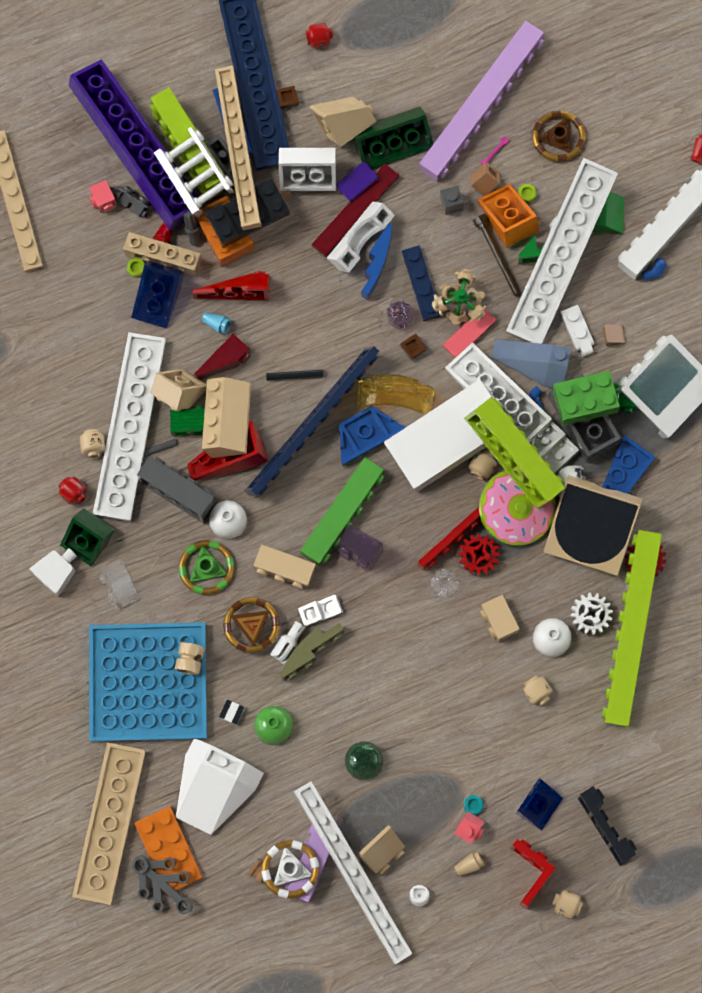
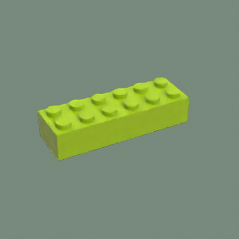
[149,87,227,201]
[464,396,565,509]

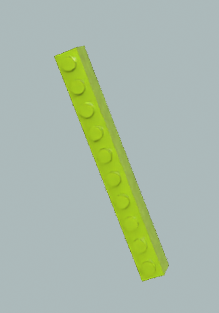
[601,530,662,727]

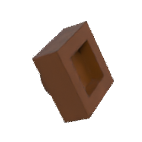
[276,86,299,109]
[400,333,426,360]

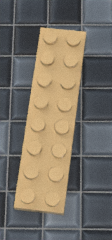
[72,742,146,906]

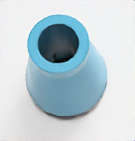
[202,312,231,334]

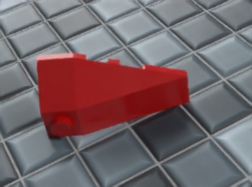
[193,271,270,301]
[187,420,268,481]

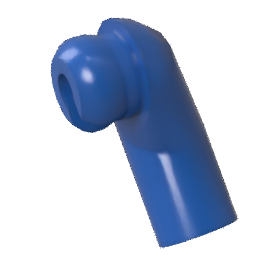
[642,258,667,281]

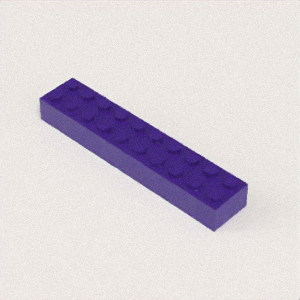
[69,59,204,231]

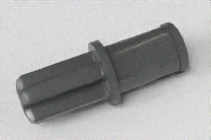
[183,211,201,245]

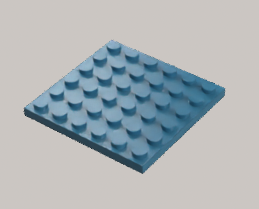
[89,622,207,742]

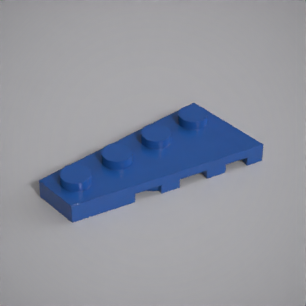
[602,434,655,494]

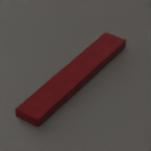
[312,164,399,258]

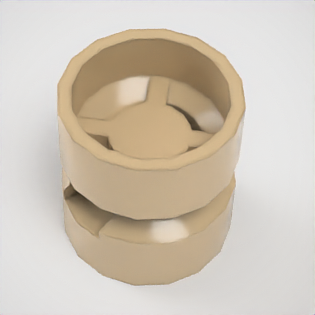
[175,642,205,675]

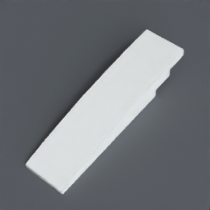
[445,342,579,474]

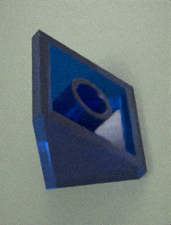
[516,778,563,831]

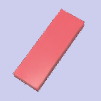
[443,309,496,358]

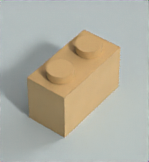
[479,595,520,642]

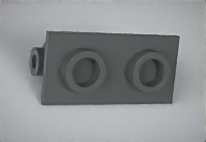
[114,185,153,217]

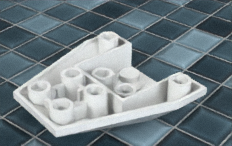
[176,739,264,835]

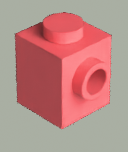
[89,180,117,213]
[454,812,485,844]

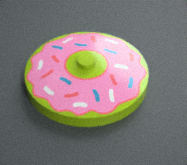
[479,470,555,545]

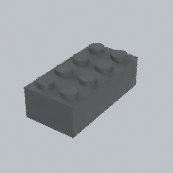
[548,374,621,462]
[137,456,216,524]

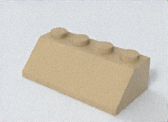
[202,377,251,458]

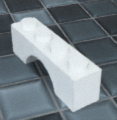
[327,202,395,272]

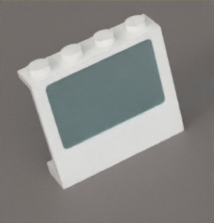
[615,335,702,438]

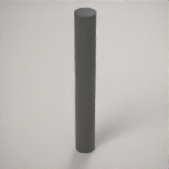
[143,439,178,458]

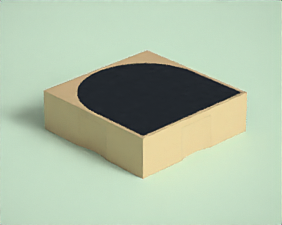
[543,475,642,576]

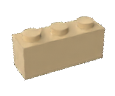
[253,544,316,590]

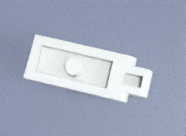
[560,305,594,357]

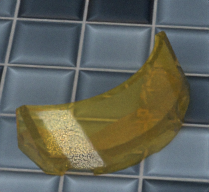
[356,374,435,415]

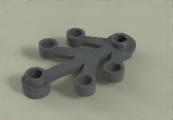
[132,855,193,914]

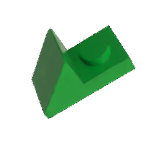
[518,236,544,264]

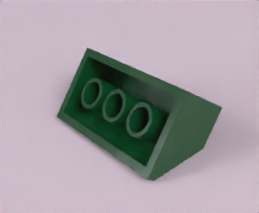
[353,107,434,169]

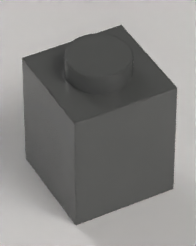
[440,186,464,215]

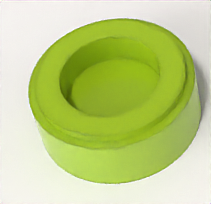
[518,184,536,204]
[127,258,146,278]

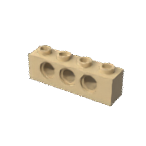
[123,232,202,277]

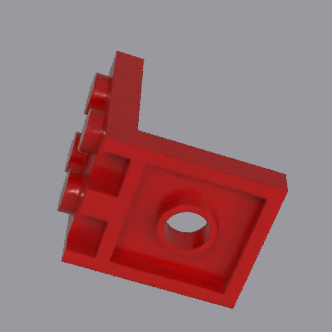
[511,839,556,909]

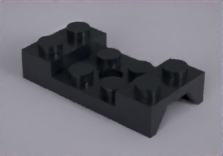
[205,178,290,248]
[577,786,637,866]

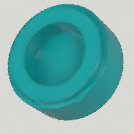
[464,795,483,815]

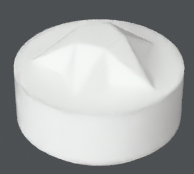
[409,885,429,906]

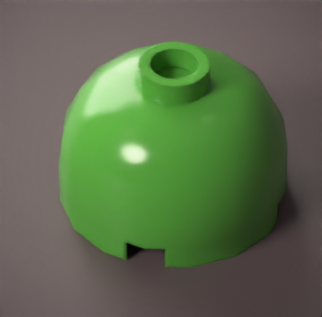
[254,706,293,745]

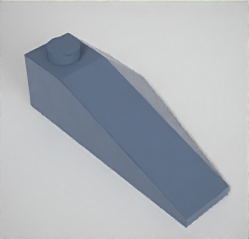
[492,339,571,388]

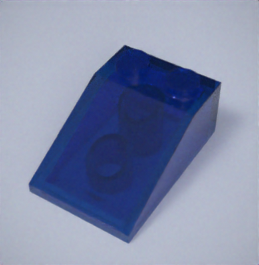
[131,261,185,329]

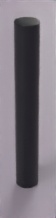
[266,369,323,381]

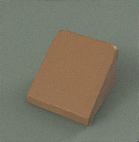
[603,324,625,346]

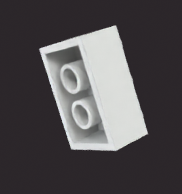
[279,148,336,191]

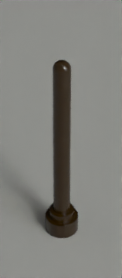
[472,214,521,297]

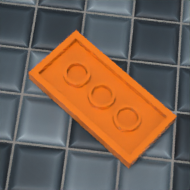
[134,806,203,895]

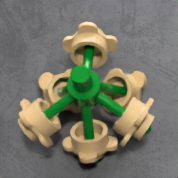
[432,269,486,325]

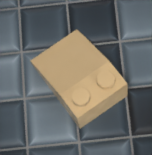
[359,825,405,875]

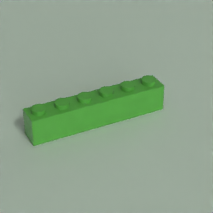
[300,457,385,567]

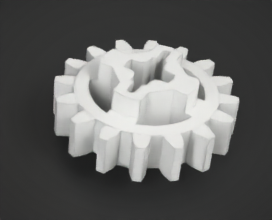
[570,592,613,635]

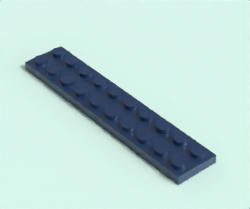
[218,0,289,171]
[244,346,379,496]

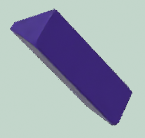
[336,162,378,202]

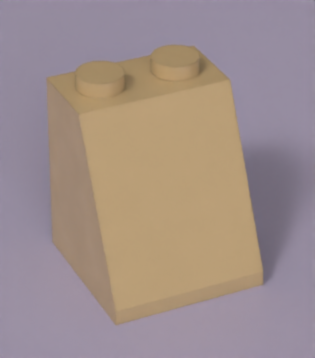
[309,97,376,147]

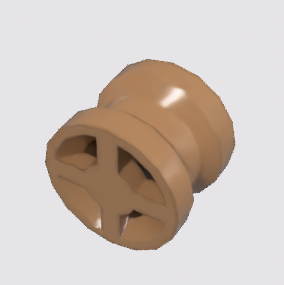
[247,859,271,884]

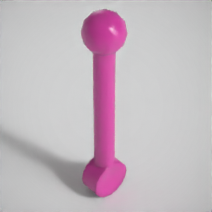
[481,137,508,165]

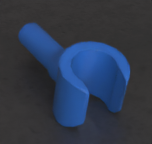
[529,386,545,411]

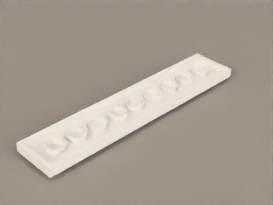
[506,158,618,344]
[93,332,166,522]

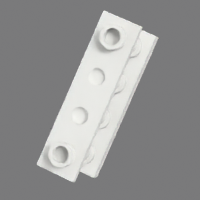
[154,127,234,218]

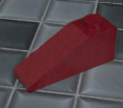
[194,334,250,380]

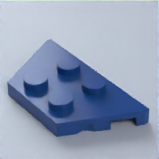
[339,406,406,466]

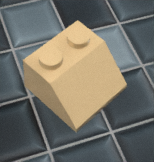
[150,369,207,411]

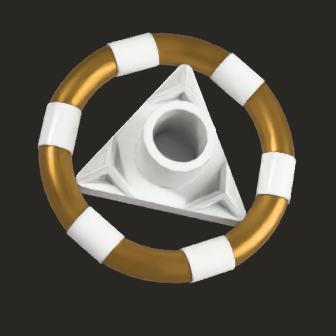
[261,840,319,899]

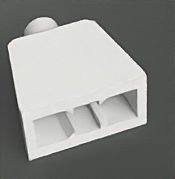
[29,549,77,596]

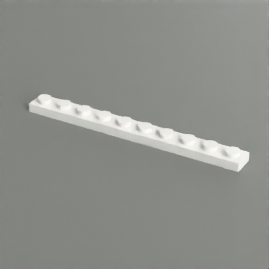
[293,781,412,964]

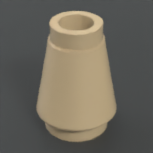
[454,851,485,877]

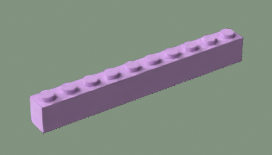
[419,21,544,182]

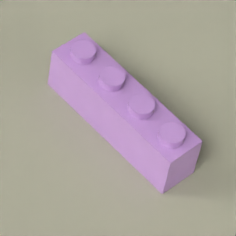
[285,824,330,903]

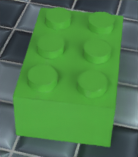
[552,371,620,426]

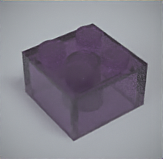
[338,524,383,571]

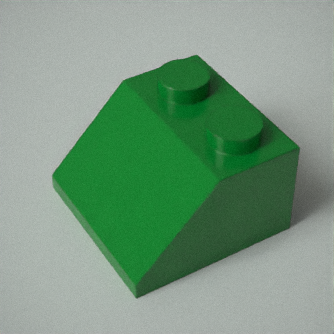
[592,191,625,234]

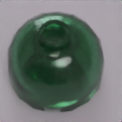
[345,741,383,781]

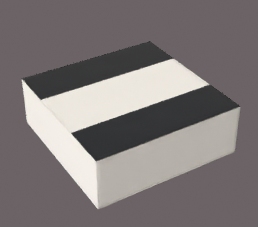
[219,700,245,725]

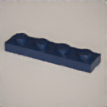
[402,245,441,322]

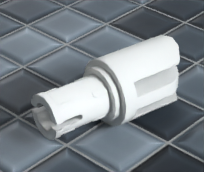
[270,621,306,665]

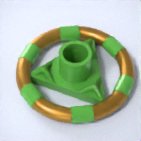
[178,540,235,595]

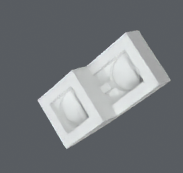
[298,595,344,627]

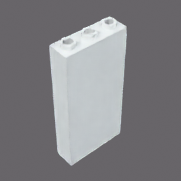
[384,379,507,492]

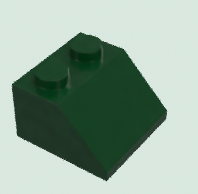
[60,508,115,566]

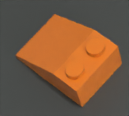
[477,183,540,248]

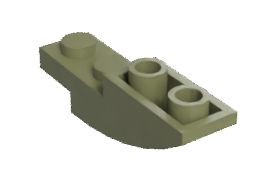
[281,623,344,681]

